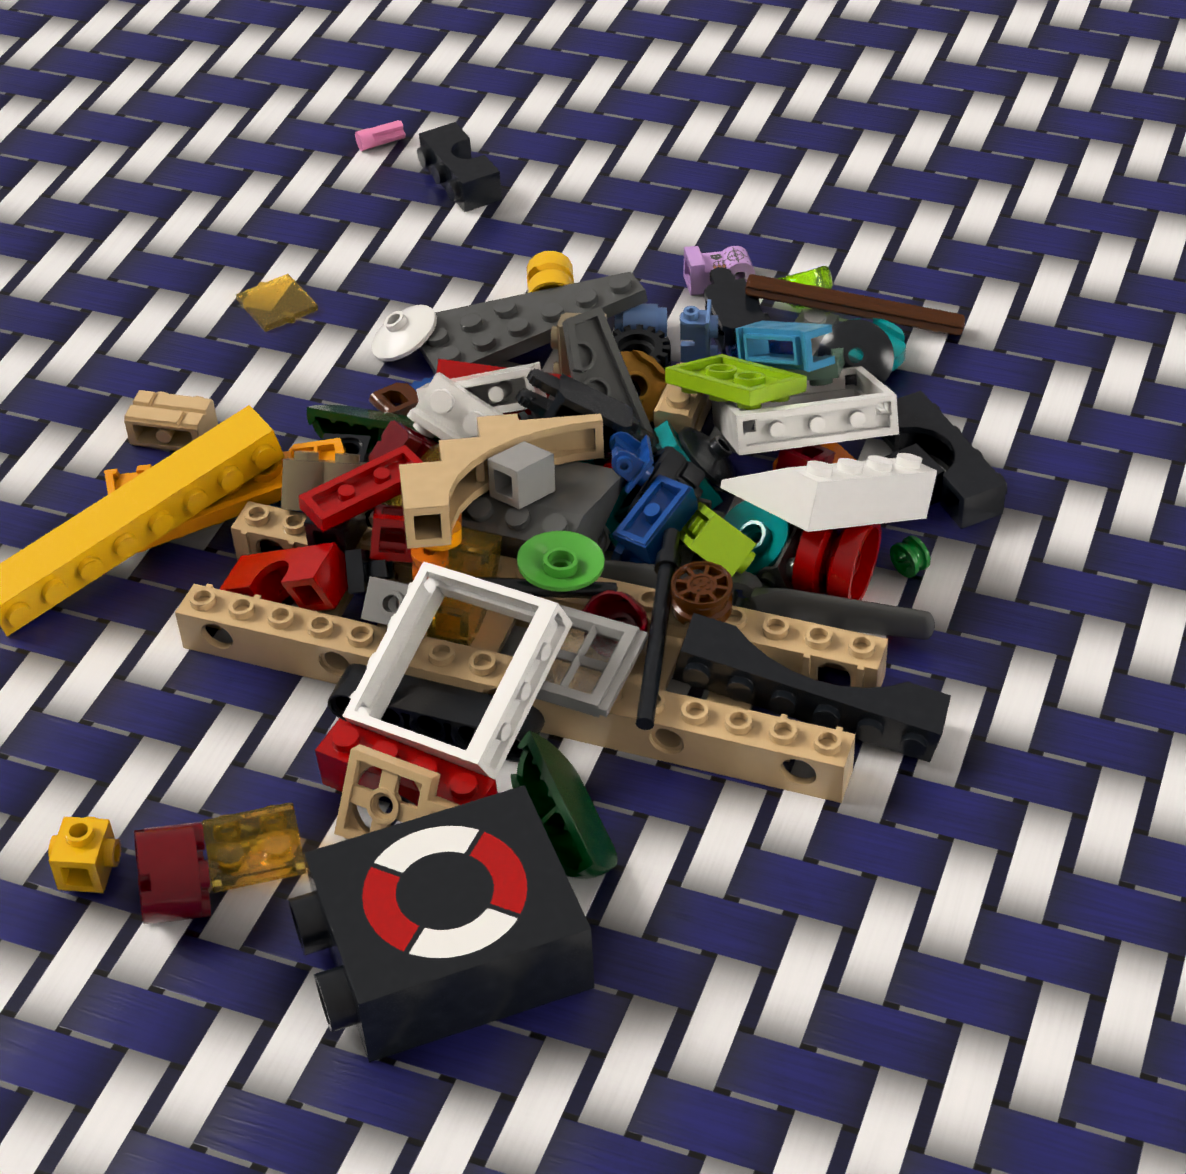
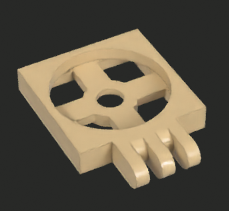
[334,744,459,839]

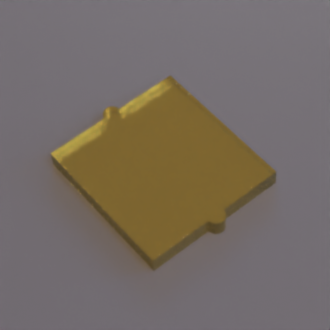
[236,274,318,332]

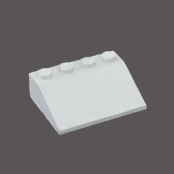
[720,453,937,532]

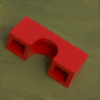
[220,542,348,611]

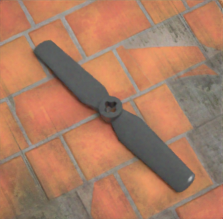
[600,560,935,640]

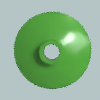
[517,531,605,592]

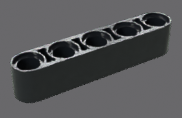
[328,664,545,762]

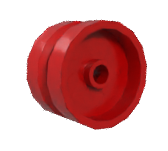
[792,524,882,600]

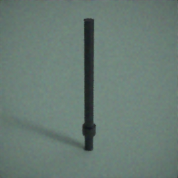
[636,528,682,730]

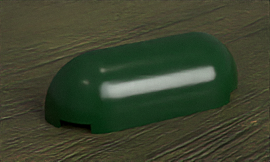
[307,405,441,448]
[511,730,618,879]

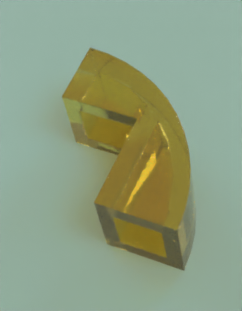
[427,528,502,646]

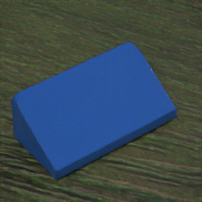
[612,474,699,564]

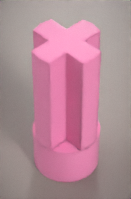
[355,120,406,151]

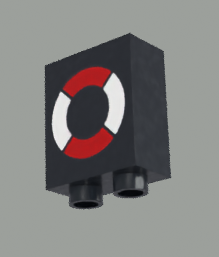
[288,785,595,1062]

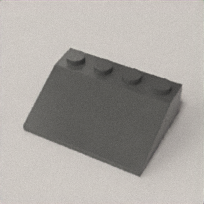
[461,461,626,559]

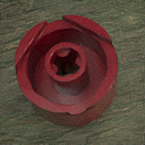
[134,822,211,924]

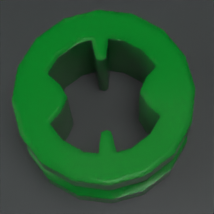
[890,535,931,578]

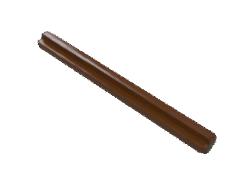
[745,274,965,336]

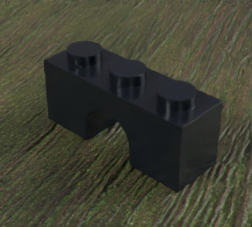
[417,122,502,212]

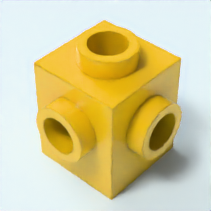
[48,817,121,893]

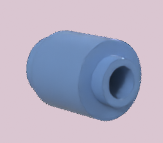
[614,304,667,337]

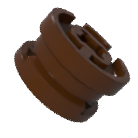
[671,561,733,625]

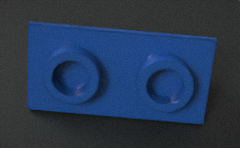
[609,431,654,494]

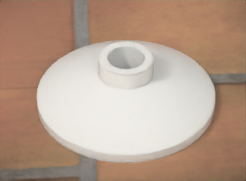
[371,305,437,362]

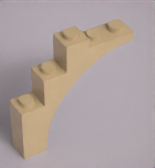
[399,414,604,549]

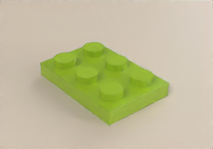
[665,354,807,410]

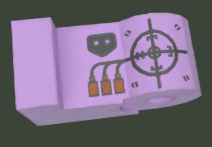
[683,246,755,296]

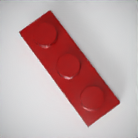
[298,445,423,532]

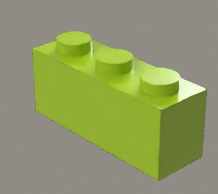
[680,502,757,577]

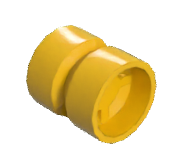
[526,251,574,293]

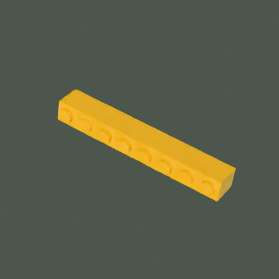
[0,405,285,637]

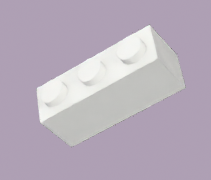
[416,362,547,413]

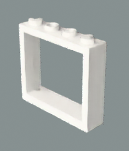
[711,366,899,456]
[342,561,573,779]

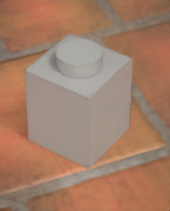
[487,441,556,509]

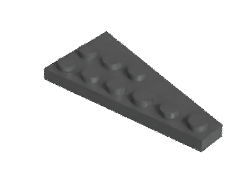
[419,271,648,374]

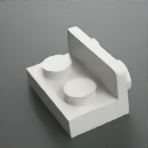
[407,372,504,440]

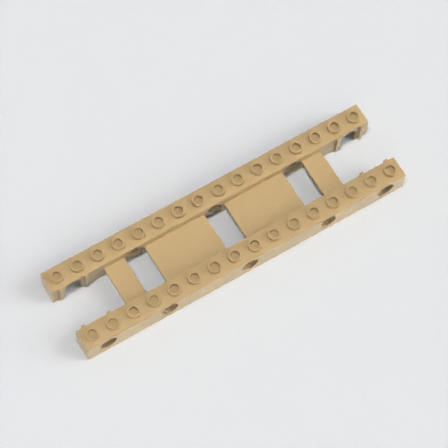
[175,501,888,803]

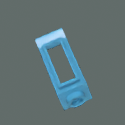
[735,320,835,372]

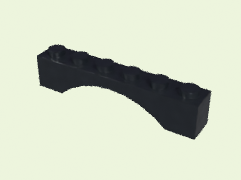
[672,613,951,762]

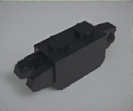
[704,267,771,357]
[515,368,654,458]

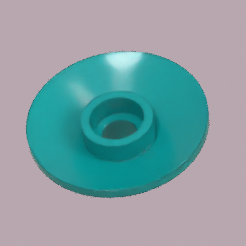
[723,501,790,575]

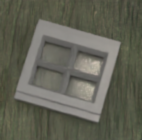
[536,604,648,717]

